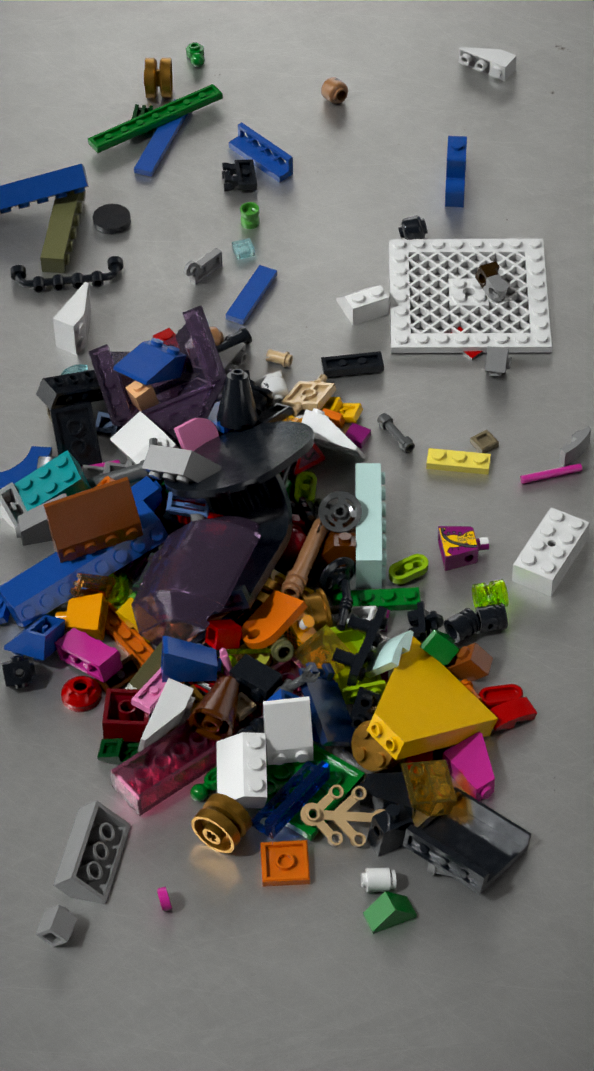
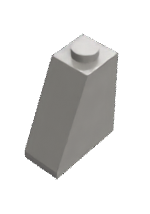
[15,493,67,546]

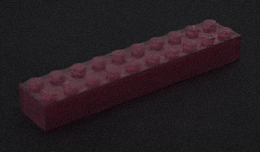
[110,656,305,816]

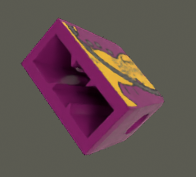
[438,526,489,571]

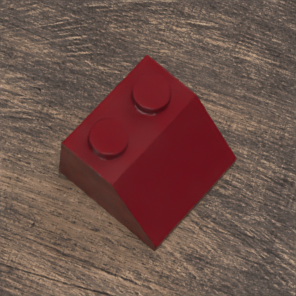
[102,688,151,742]

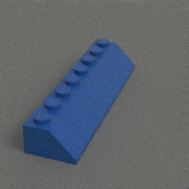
[0,164,89,214]
[0,500,170,627]

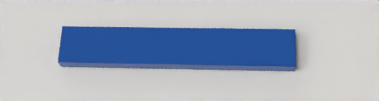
[134,99,188,177]

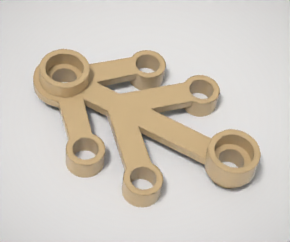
[300,785,385,848]

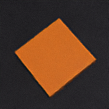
[260,840,310,887]

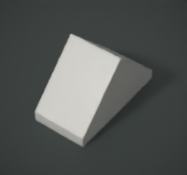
[0,482,27,529]

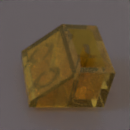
[401,760,457,816]

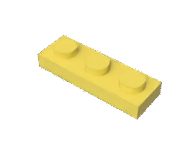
[426,448,491,475]

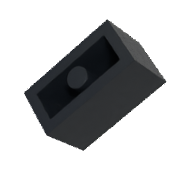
[229,654,283,704]

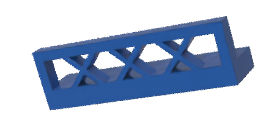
[229,122,293,183]

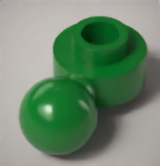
[186,42,205,67]
[190,767,217,802]

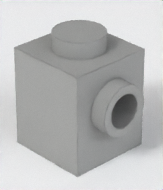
[485,346,512,376]
[36,905,77,947]

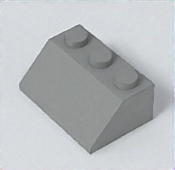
[142,444,222,484]

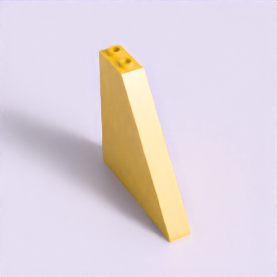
[366,636,498,760]

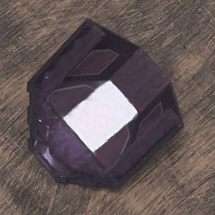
[88,305,227,441]

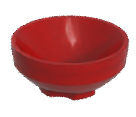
[61,676,102,712]

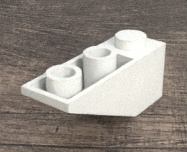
[458,47,517,81]

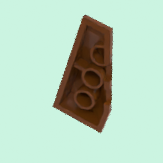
[312,517,356,567]

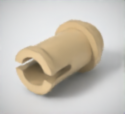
[266,349,293,368]

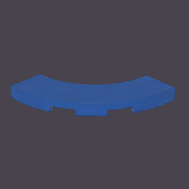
[0,446,52,489]

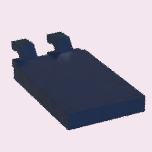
[298,662,355,747]

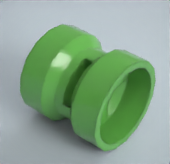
[240,202,260,229]

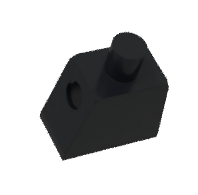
[367,804,415,857]

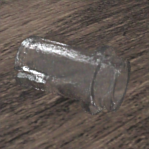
[331,746,359,768]

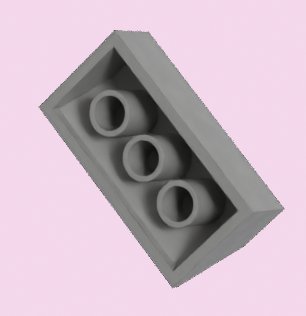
[53,800,131,904]

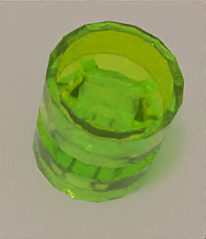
[471,579,509,609]

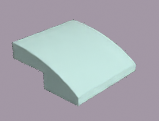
[365,630,414,678]

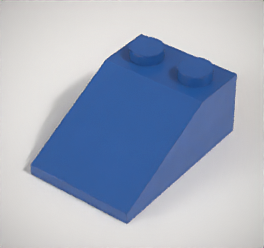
[113,338,186,385]

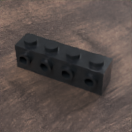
[36,370,105,409]

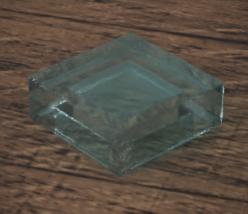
[232,238,256,259]

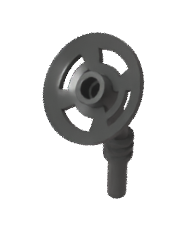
[315,491,362,533]

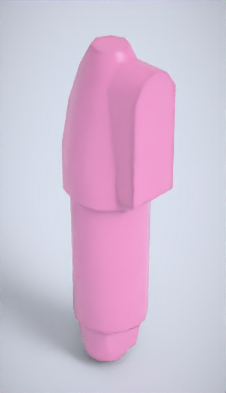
[219,648,232,676]

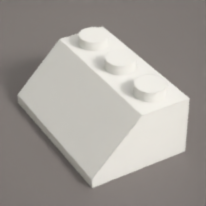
[216,732,267,809]

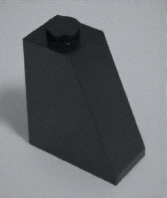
[357,771,428,820]

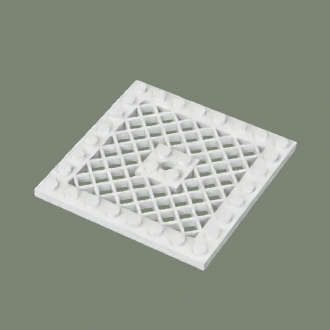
[389,238,552,353]

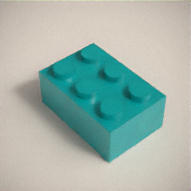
[15,450,91,511]

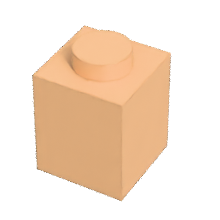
[125,381,159,414]

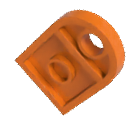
[241,590,308,649]

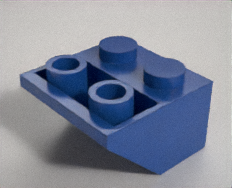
[4,615,65,661]

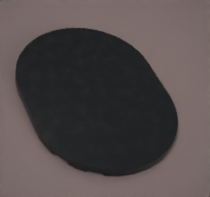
[164,421,315,499]

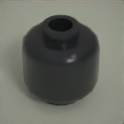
[398,215,428,240]

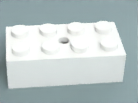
[512,507,590,597]

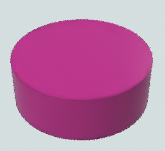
[157,886,172,912]

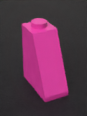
[442,731,495,801]

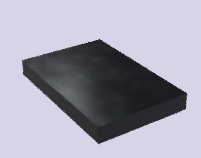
[50,402,102,467]

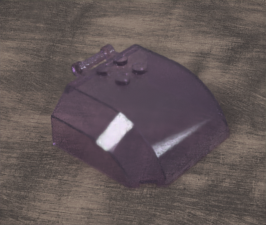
[131,516,261,646]

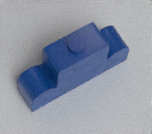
[445,136,467,207]

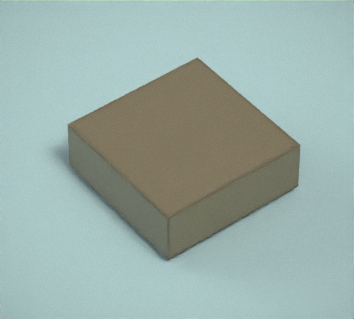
[470,429,499,453]

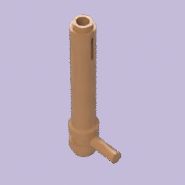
[281,518,329,598]

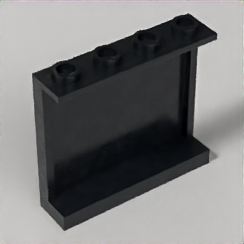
[403,787,531,894]

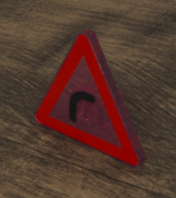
[292,440,325,476]

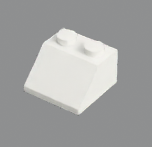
[336,285,389,326]

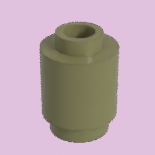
[267,635,294,662]

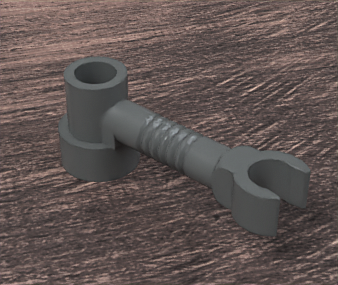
[273,665,320,694]

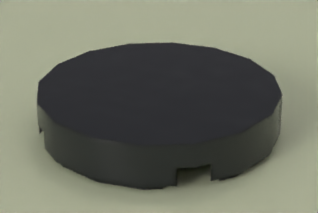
[92,204,131,234]

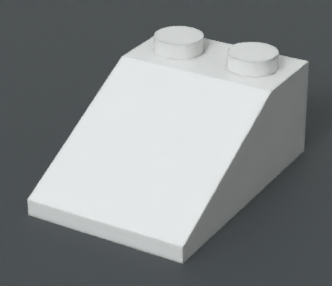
[53,282,91,355]
[301,408,365,459]
[110,411,179,465]
[137,678,195,753]
[263,696,313,765]

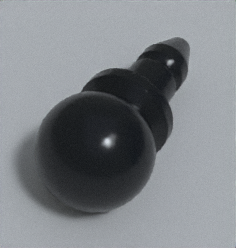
[235,717,264,735]

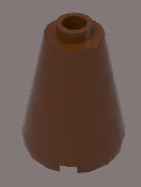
[189,676,240,741]

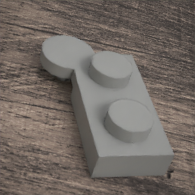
[183,248,223,285]

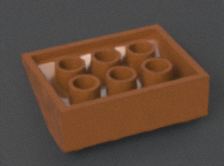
[43,477,143,563]

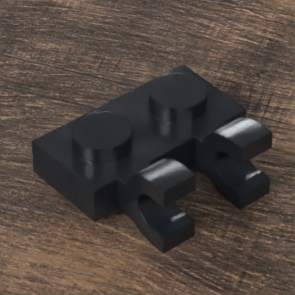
[222,159,257,191]

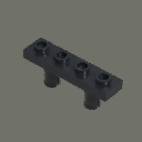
[332,605,389,687]

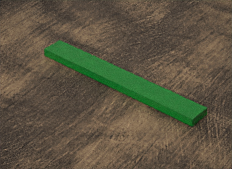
[88,84,223,153]

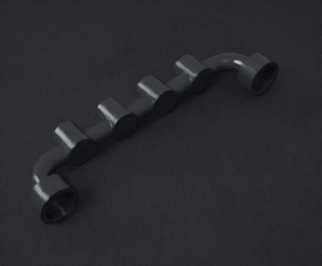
[10,256,123,293]

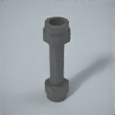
[377,413,415,453]

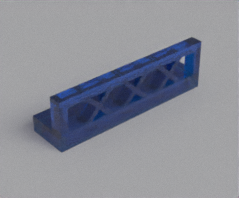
[252,760,330,839]

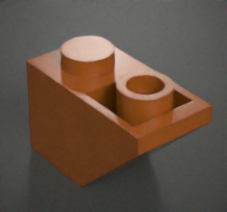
[444,642,493,682]

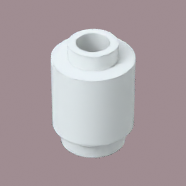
[361,867,396,892]

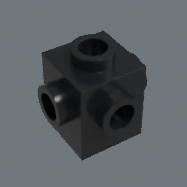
[1,655,36,689]

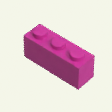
[55,628,123,683]

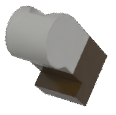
[475,261,508,302]

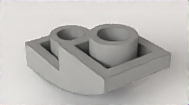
[559,426,591,467]

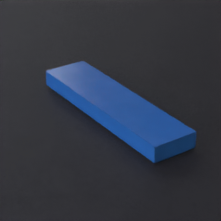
[225,265,277,325]

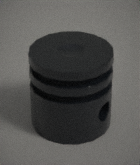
[475,603,508,633]
[444,608,481,643]

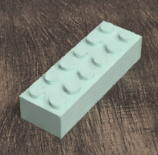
[355,463,387,588]

